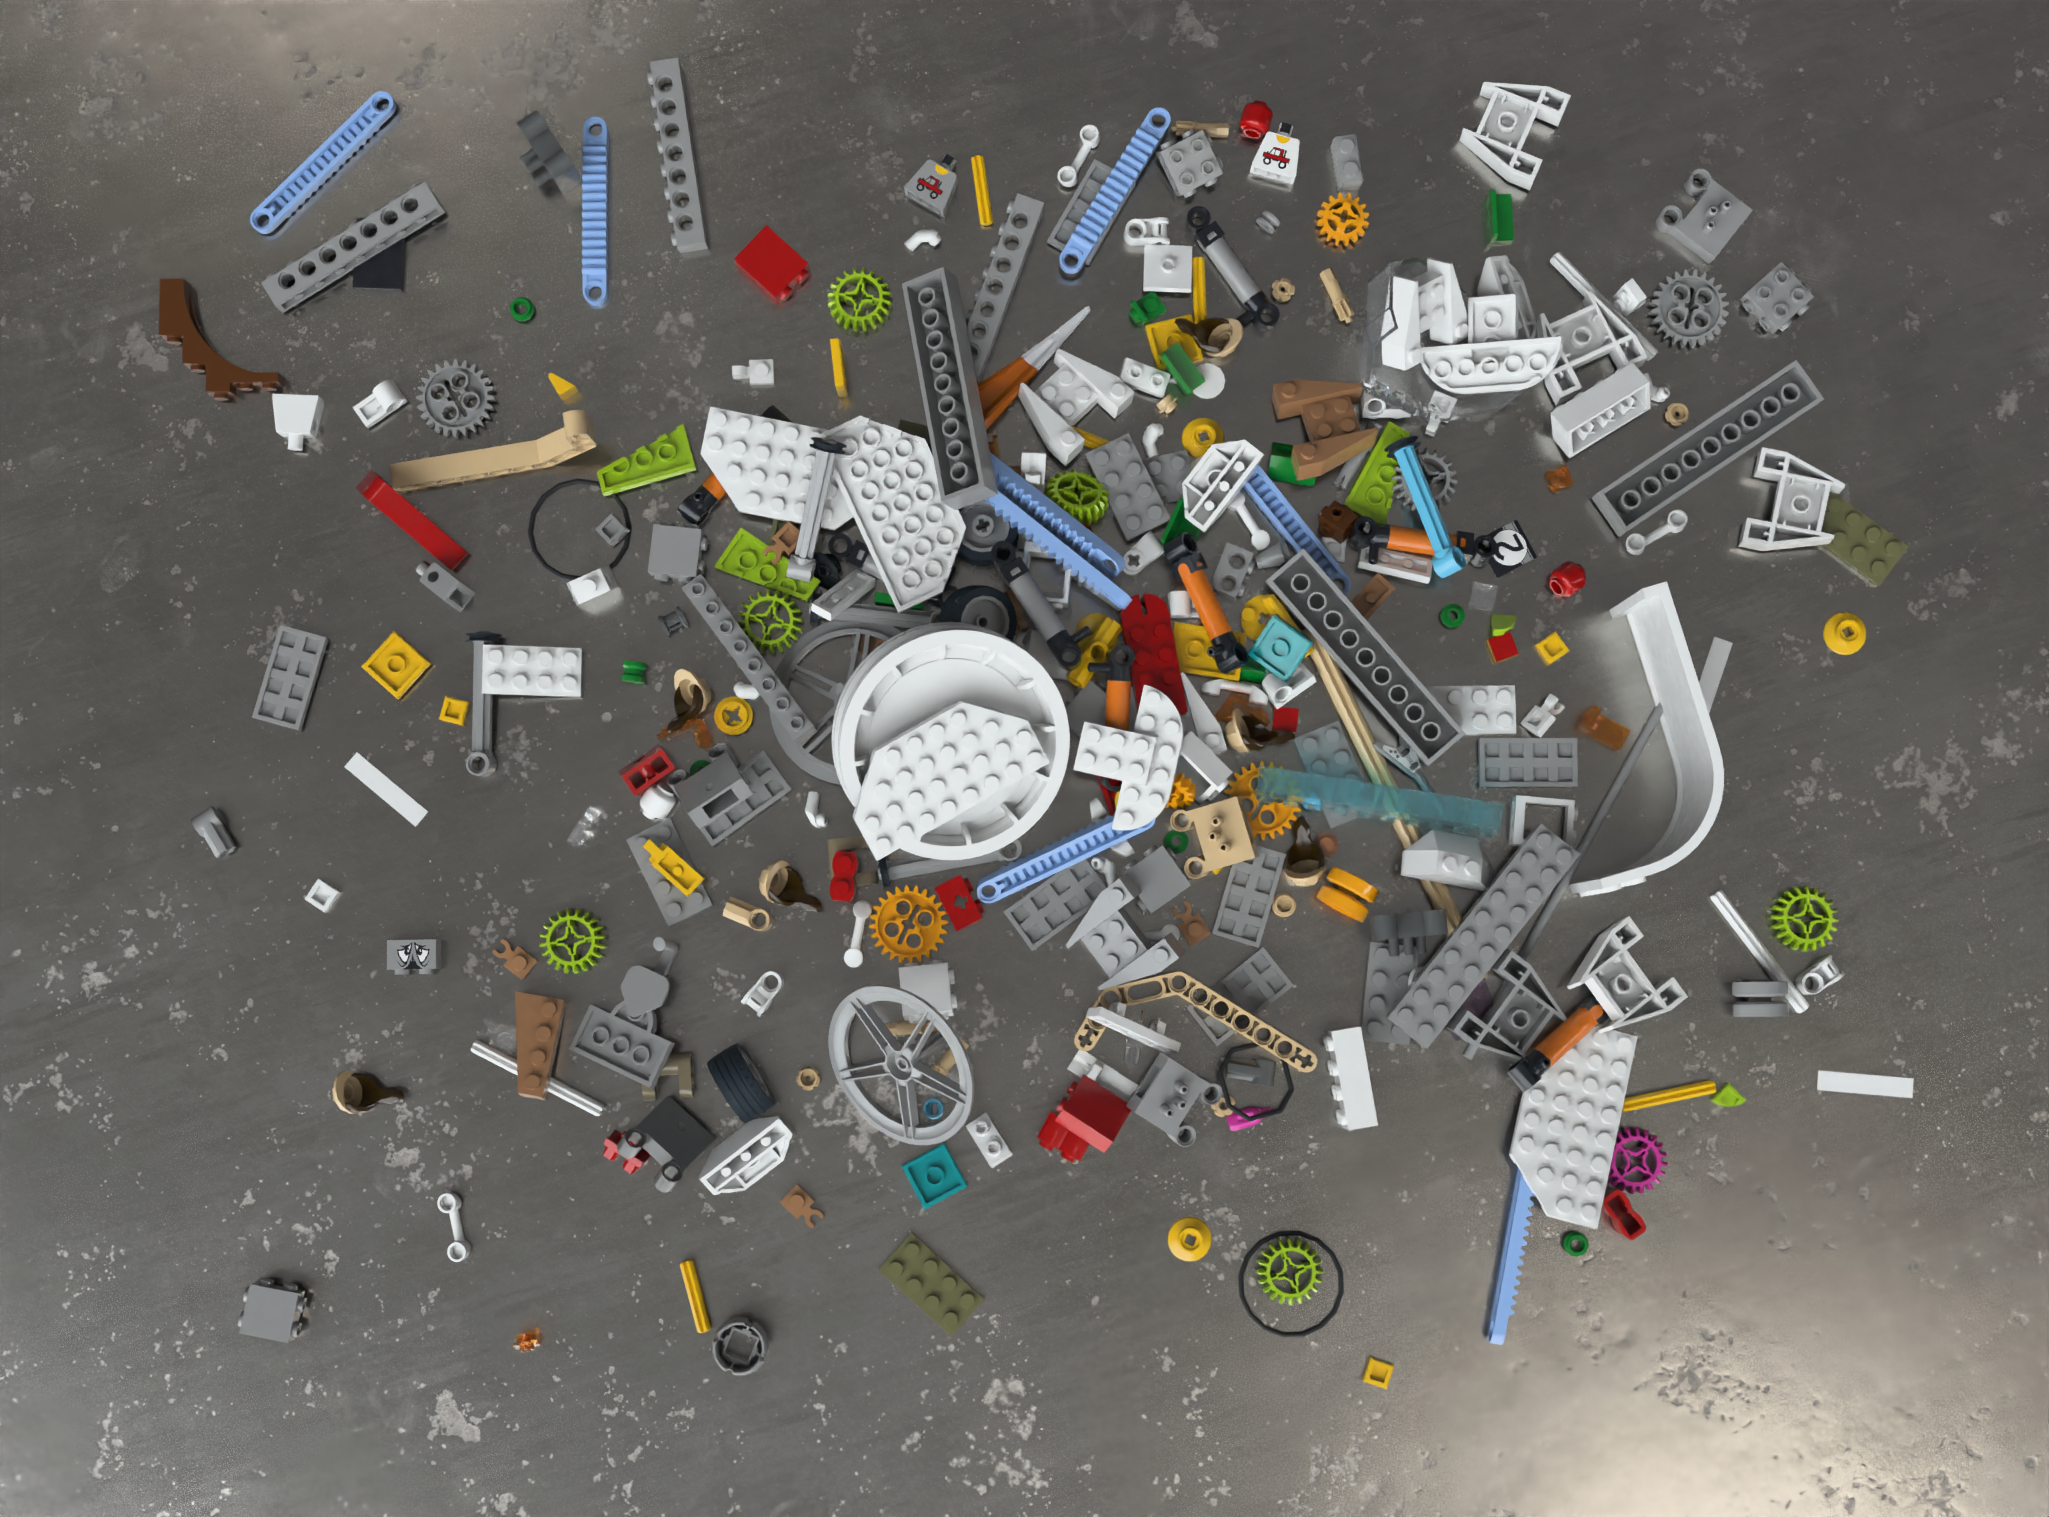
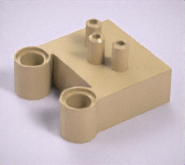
[1170,796,1259,879]

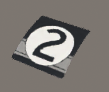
[1482,520,1537,578]

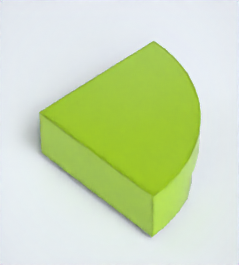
[1491,614,1516,636]
[1710,1082,1746,1107]

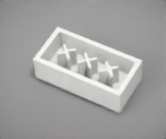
[1551,362,1651,458]
[1323,1026,1378,1130]

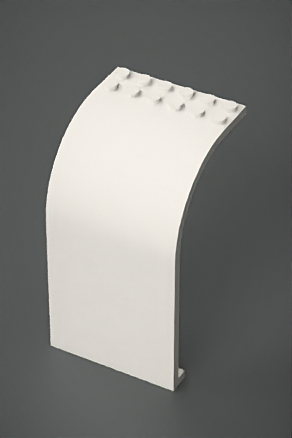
[1569,581,1724,897]

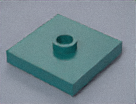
[1248,614,1314,682]
[901,1142,968,1210]

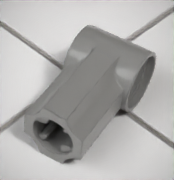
[191,806,236,858]

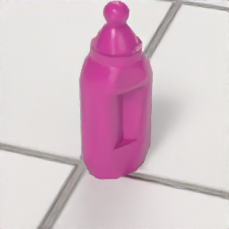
[1226,1106,1273,1131]

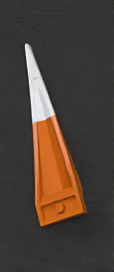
[977,306,1091,430]

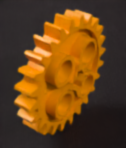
[1223,761,1302,841]
[869,885,949,964]

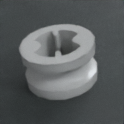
[1256,210,1280,234]

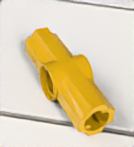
[1065,617,1122,689]

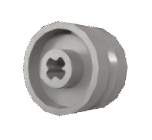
[1732,979,1789,1017]

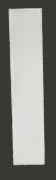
[1699,637,1733,713]
[344,752,428,827]
[1817,1070,1914,1098]

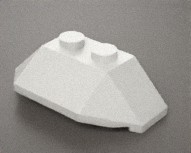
[1477,255,1537,340]
[1182,439,1264,533]
[1401,829,1493,891]
[699,1116,793,1195]

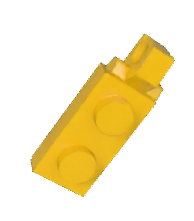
[643,839,705,897]

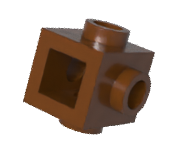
[1318,500,1358,544]

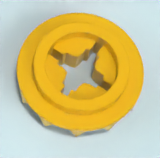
[714,696,753,736]

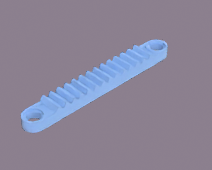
[250,91,396,234]
[1059,107,1171,274]
[582,116,609,306]
[1229,440,1351,595]
[990,452,1125,578]
[985,490,1132,610]
[976,813,1156,903]
[1488,1168,1535,1345]

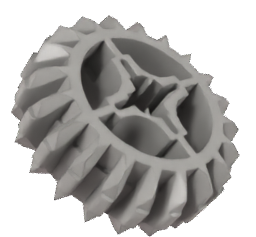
[1391,448,1457,511]

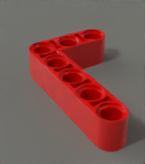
[356,470,468,571]

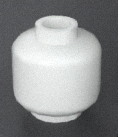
[640,783,676,820]

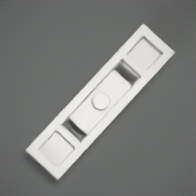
[1017,451,1046,549]
[1086,1002,1181,1053]
[1067,1050,1139,1103]

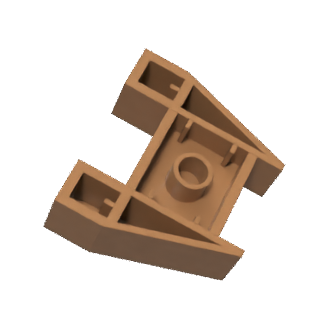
[1271,379,1378,481]

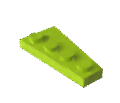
[1343,421,1410,524]
[597,423,697,496]
[714,528,821,602]

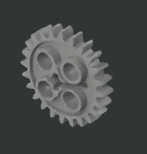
[1649,269,1729,348]
[416,359,496,438]

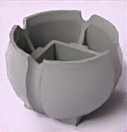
[712,1317,769,1375]

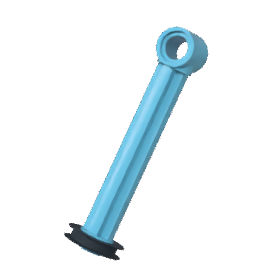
[1384,436,1466,578]

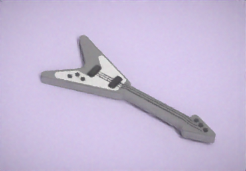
[1372,735,1457,829]

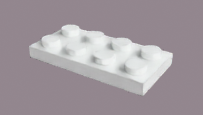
[481,644,582,697]
[1424,685,1516,735]

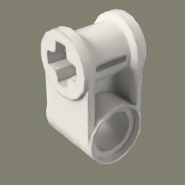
[1124,217,1170,246]
[1123,531,1164,575]
[1794,954,1845,995]
[741,971,785,1017]

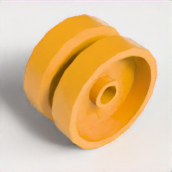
[1316,867,1380,922]

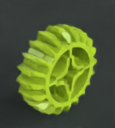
[827,267,892,332]
[1044,469,1109,526]
[737,589,803,655]
[1770,885,1839,952]
[539,908,606,974]
[1256,1237,1324,1305]

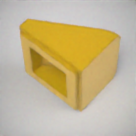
[548,373,578,400]

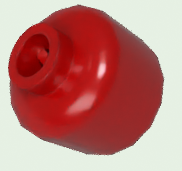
[1239,100,1273,139]
[1549,561,1586,597]

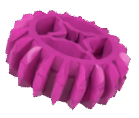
[1608,1127,1668,1194]

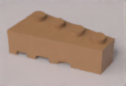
[515,991,567,1101]

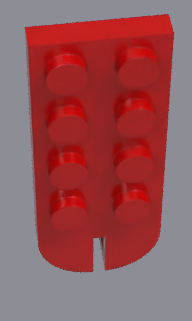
[1120,593,1188,715]

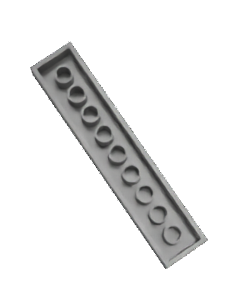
[902,267,998,510]
[1592,360,1824,537]
[1265,548,1466,766]
[1385,824,1581,1049]

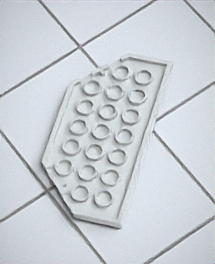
[701,407,854,531]
[816,416,967,613]
[852,700,1050,861]
[1509,1026,1637,1229]

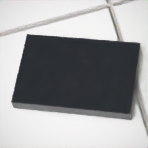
[353,217,405,291]

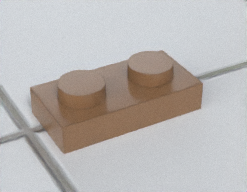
[1351,572,1396,620]

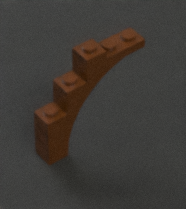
[159,278,285,401]

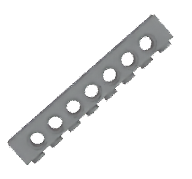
[647,57,708,253]
[261,181,445,313]
[965,193,1044,384]
[682,574,818,746]

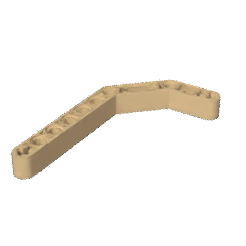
[389,410,597,491]
[1074,970,1317,1072]

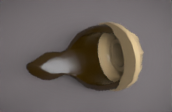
[1175,317,1243,357]
[666,668,711,734]
[1224,708,1295,752]
[1284,815,1327,887]
[759,859,822,913]
[332,1071,405,1114]

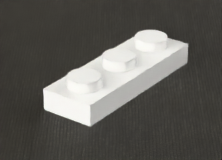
[1357,546,1432,584]
[811,569,876,621]

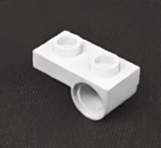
[1611,278,1647,317]
[1119,358,1171,398]
[352,380,408,429]
[1360,385,1411,419]
[1167,591,1216,618]
[1262,662,1317,709]
[966,1113,1013,1168]

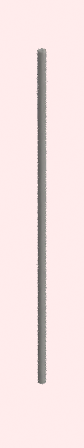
[1463,702,1663,1060]

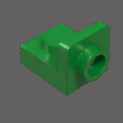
[1128,291,1167,328]

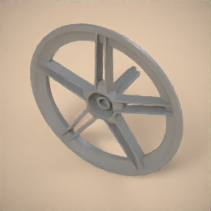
[769,620,901,785]
[828,985,974,1145]

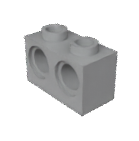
[1210,542,1256,601]

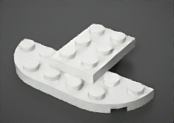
[1421,294,1564,394]
[1073,685,1183,831]

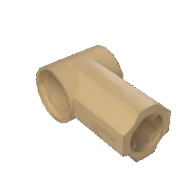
[722,896,773,931]

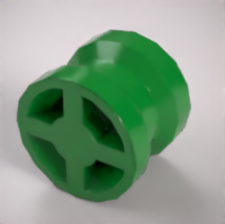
[621,660,647,684]

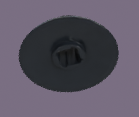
[813,552,841,590]

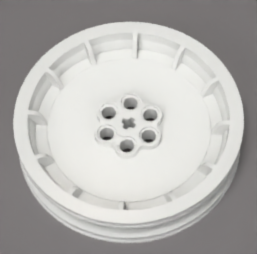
[832,622,1070,860]

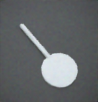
[1168,363,1225,399]

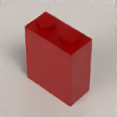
[734,225,810,304]
[1055,1075,1131,1153]

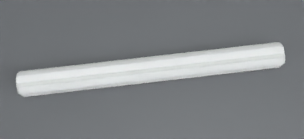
[1550,252,1658,361]
[1710,890,1809,1013]
[471,1040,605,1116]

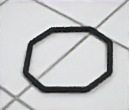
[1218,1042,1294,1121]

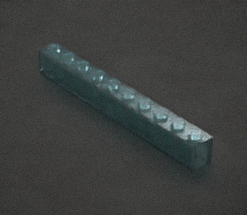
[1253,765,1504,838]

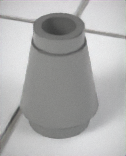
[1254,542,1291,569]

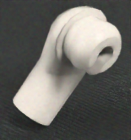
[904,229,941,252]
[1643,373,1670,402]
[1142,423,1164,458]
[733,682,760,700]
[805,791,828,827]
[1091,856,1117,887]

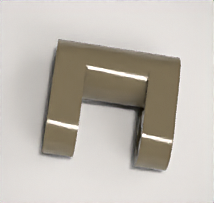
[827,836,878,886]
[642,1052,694,1101]

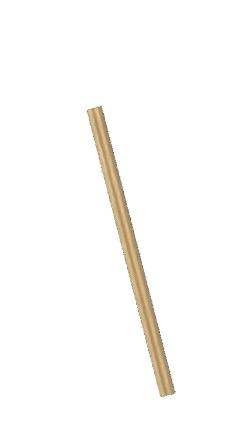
[1301,629,1490,978]

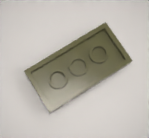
[1821,492,1909,586]
[878,1232,985,1337]

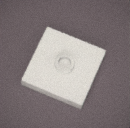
[1143,244,1192,293]

